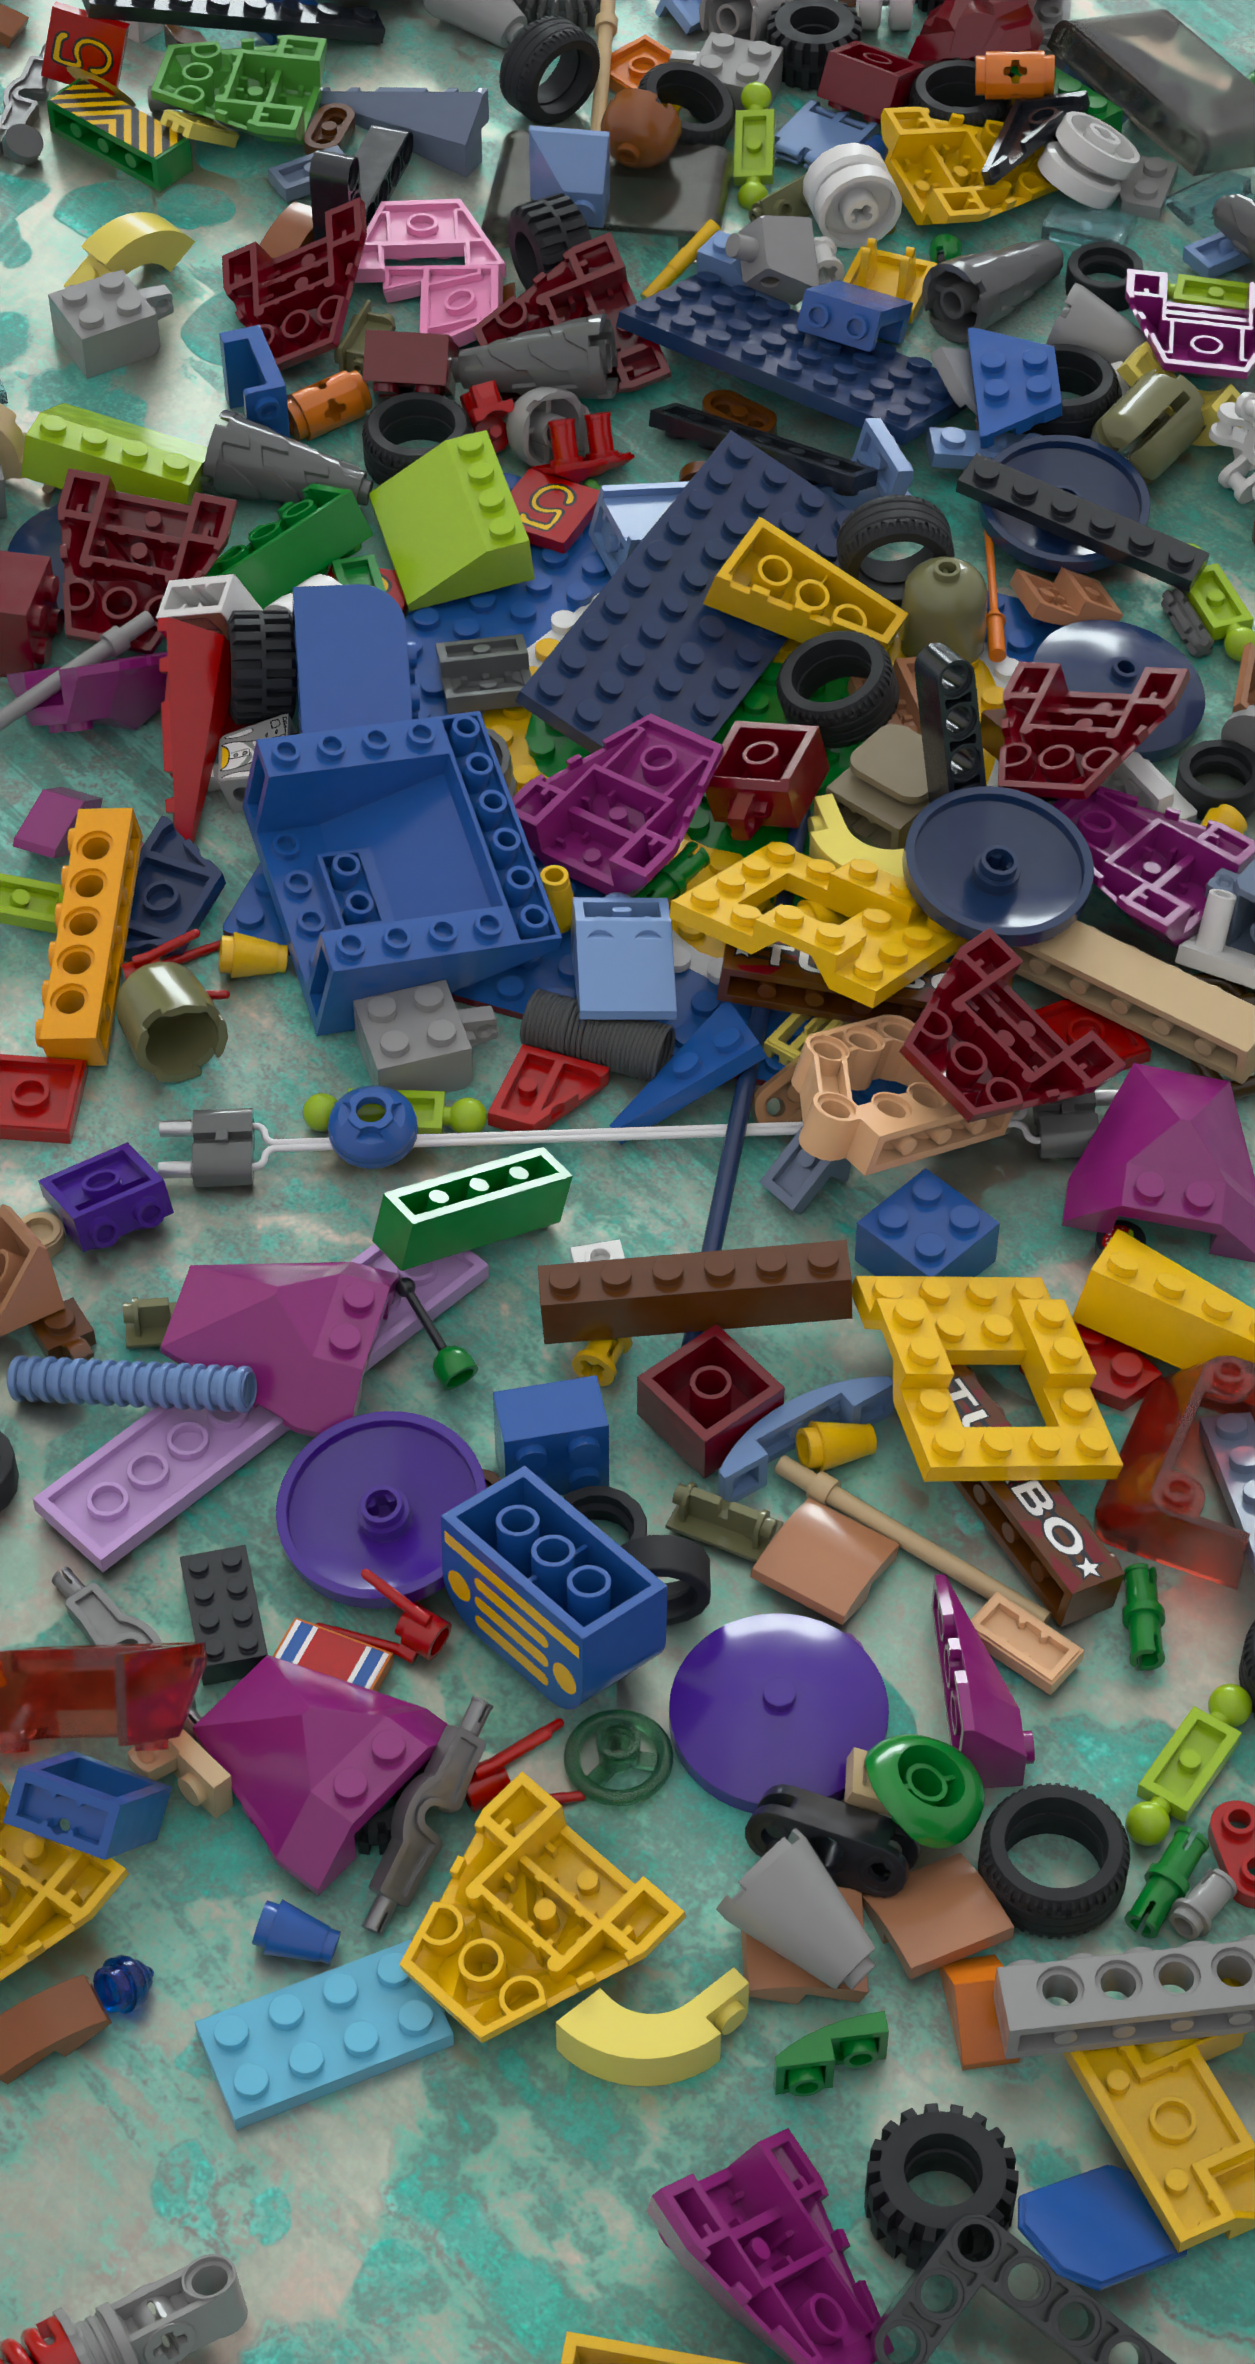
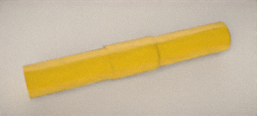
[640,219,721,300]

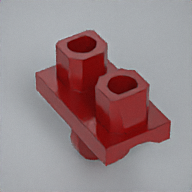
[459,380,514,453]

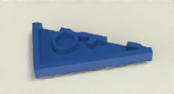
[609,1001,767,1145]

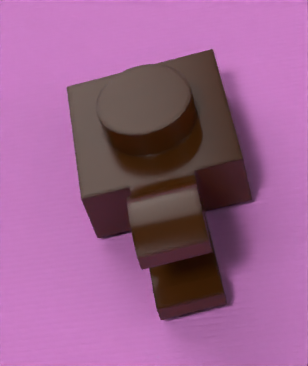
[28,1297,97,1361]

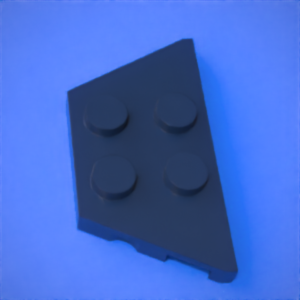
[123,816,226,960]

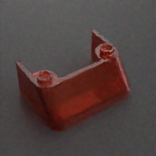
[1093,1355,1255,1590]
[0,1642,207,1753]

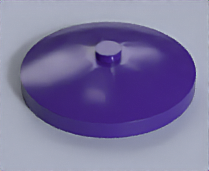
[276,1411,487,1609]
[669,1613,889,1813]

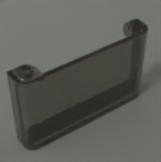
[1047,8,1255,176]
[481,130,734,264]

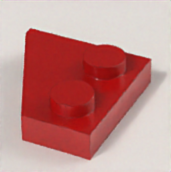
[488,1044,610,1131]
[1019,1322,1163,1412]

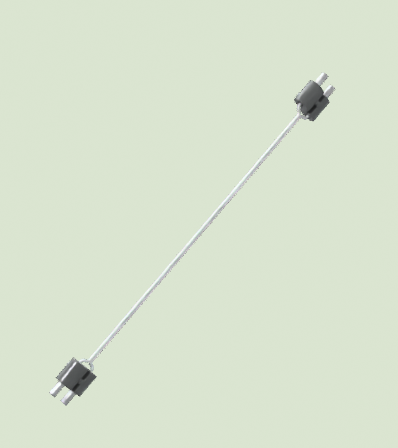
[158,1089,1119,1187]

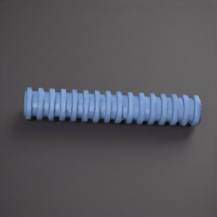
[7,1355,257,1413]

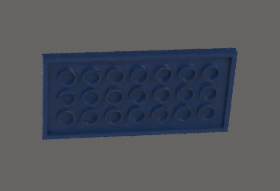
[616,271,968,446]

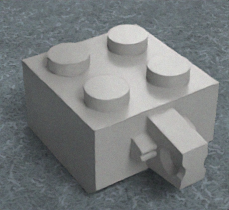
[668,32,784,124]
[48,269,174,379]
[353,980,498,1093]

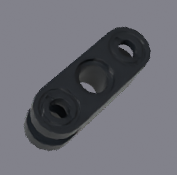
[745,1784,921,1898]

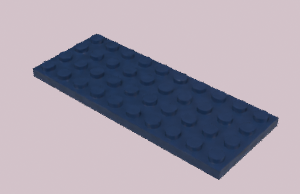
[515,430,852,753]

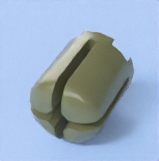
[1091,369,1206,485]

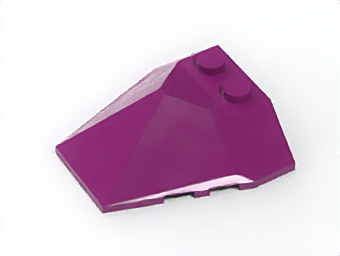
[1125,269,1255,379]
[7,651,167,733]
[512,713,724,895]
[1052,786,1255,949]
[1061,1063,1255,1262]
[160,1262,401,1437]
[192,1655,448,1896]
[646,2128,894,2364]

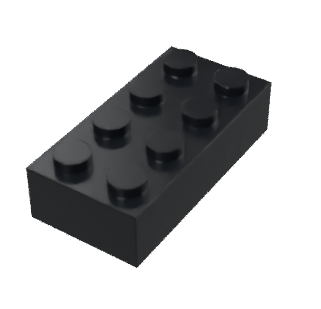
[180,1545,268,1686]

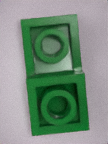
[773,2011,889,2097]

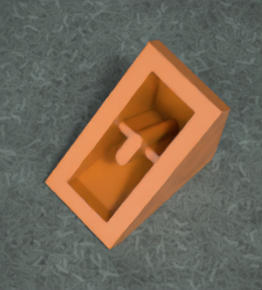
[939,1954,1020,2071]

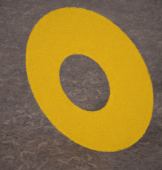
[67,66,136,108]

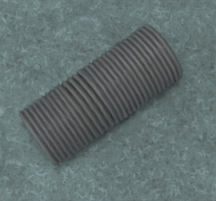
[520,988,675,1082]

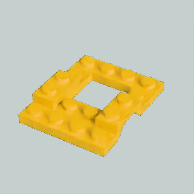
[669,841,970,1008]
[852,1276,1123,1482]
[1063,1978,1255,2253]

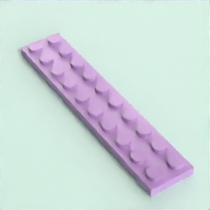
[33,1244,489,1572]

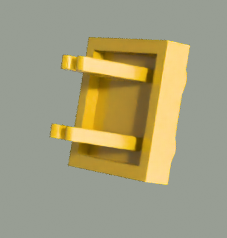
[843,238,938,323]

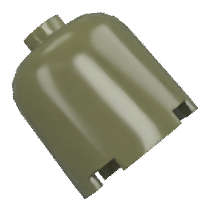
[898,556,987,664]
[115,962,228,1083]

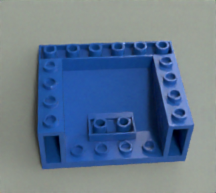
[242,711,562,1036]

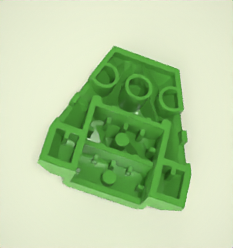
[151,35,327,146]

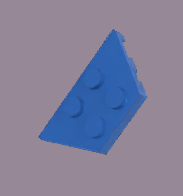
[968,327,1062,449]

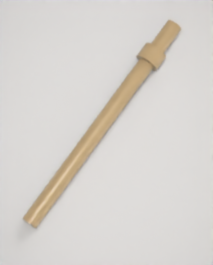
[590,0,618,131]
[774,1455,1052,1625]

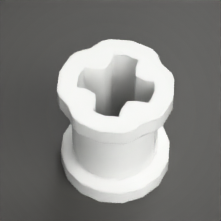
[814,236,845,285]

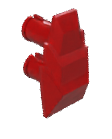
[532,412,635,484]

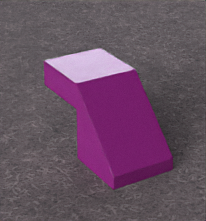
[13,787,103,858]

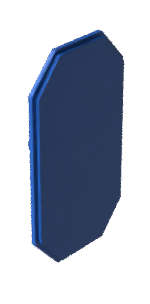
[1018,2164,1187,2291]

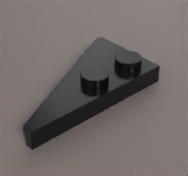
[981,91,1090,186]

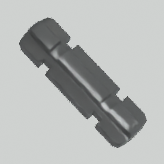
[1161,588,1214,658]

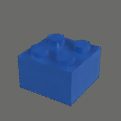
[854,1168,1000,1277]
[493,1375,609,1495]

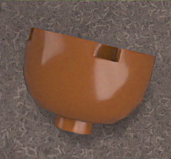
[600,88,682,170]

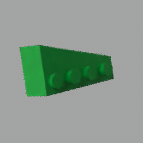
[205,483,373,610]

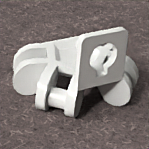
[1208,392,1255,504]

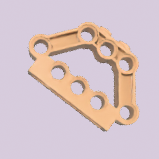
[791,1014,1013,1176]

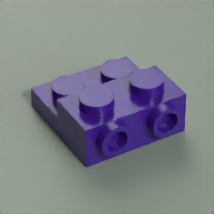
[38,1142,174,1252]

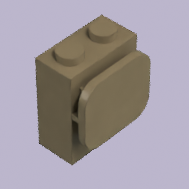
[826,724,929,850]

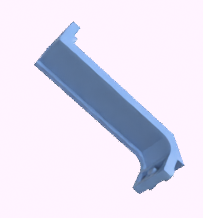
[588,418,914,577]

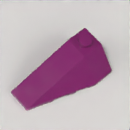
[931,1574,1035,1788]

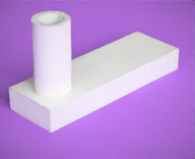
[1175,889,1255,989]

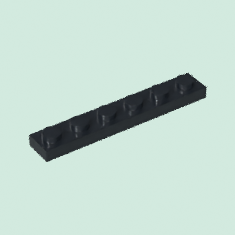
[649,402,878,496]
[956,453,1210,593]

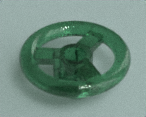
[563,1709,674,1806]

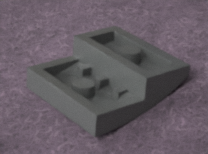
[435,634,532,714]

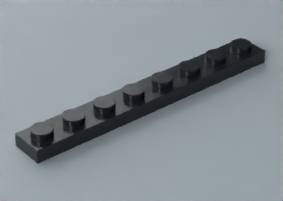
[82,0,386,43]

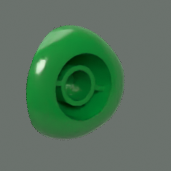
[865,1734,985,1848]

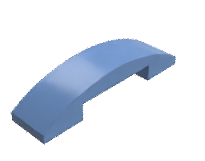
[718,1376,894,1502]

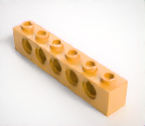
[35,808,143,1066]

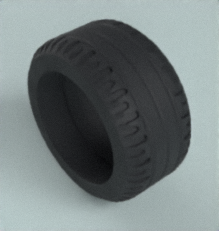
[499,15,600,125]
[909,60,1011,127]
[637,62,736,165]
[1022,344,1119,439]
[362,392,473,485]
[836,495,955,607]
[776,631,899,749]
[978,1783,1130,1939]

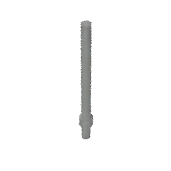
[0,611,155,731]

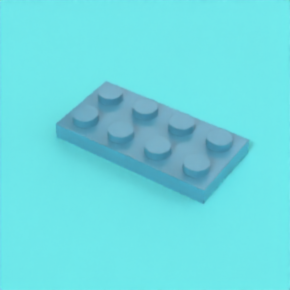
[195,1939,454,2130]

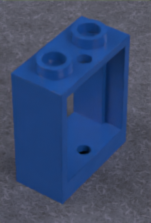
[3,1751,172,1860]

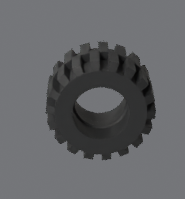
[766,0,862,91]
[508,193,592,290]
[227,610,296,724]
[864,2103,1019,2270]

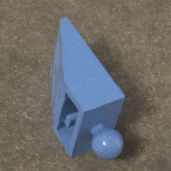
[571,892,677,1020]

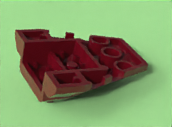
[908,0,1045,69]
[222,197,367,371]
[473,232,672,402]
[57,468,238,654]
[998,662,1191,801]
[899,927,1127,1123]

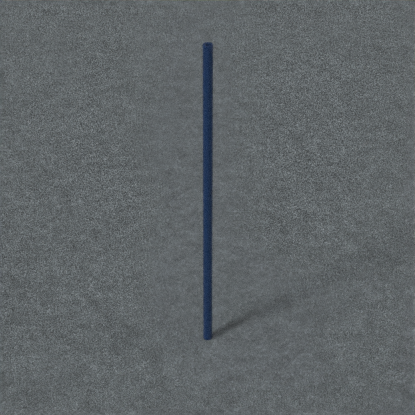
[681,809,811,1347]

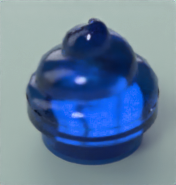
[93,1954,154,2014]

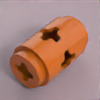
[975,50,1055,100]
[287,370,372,441]

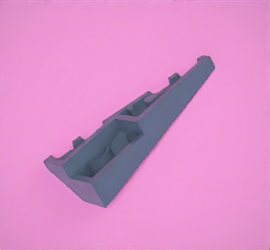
[319,87,489,178]

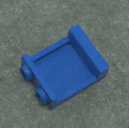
[797,280,913,352]
[219,325,290,438]

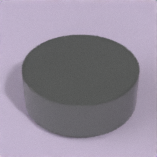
[2,124,44,165]

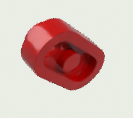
[1208,1800,1255,1909]

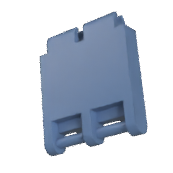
[775,99,880,169]

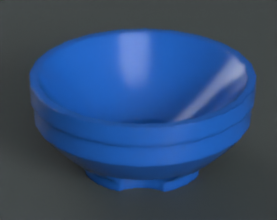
[328,1085,418,1169]

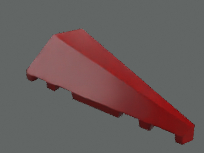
[157,617,231,843]

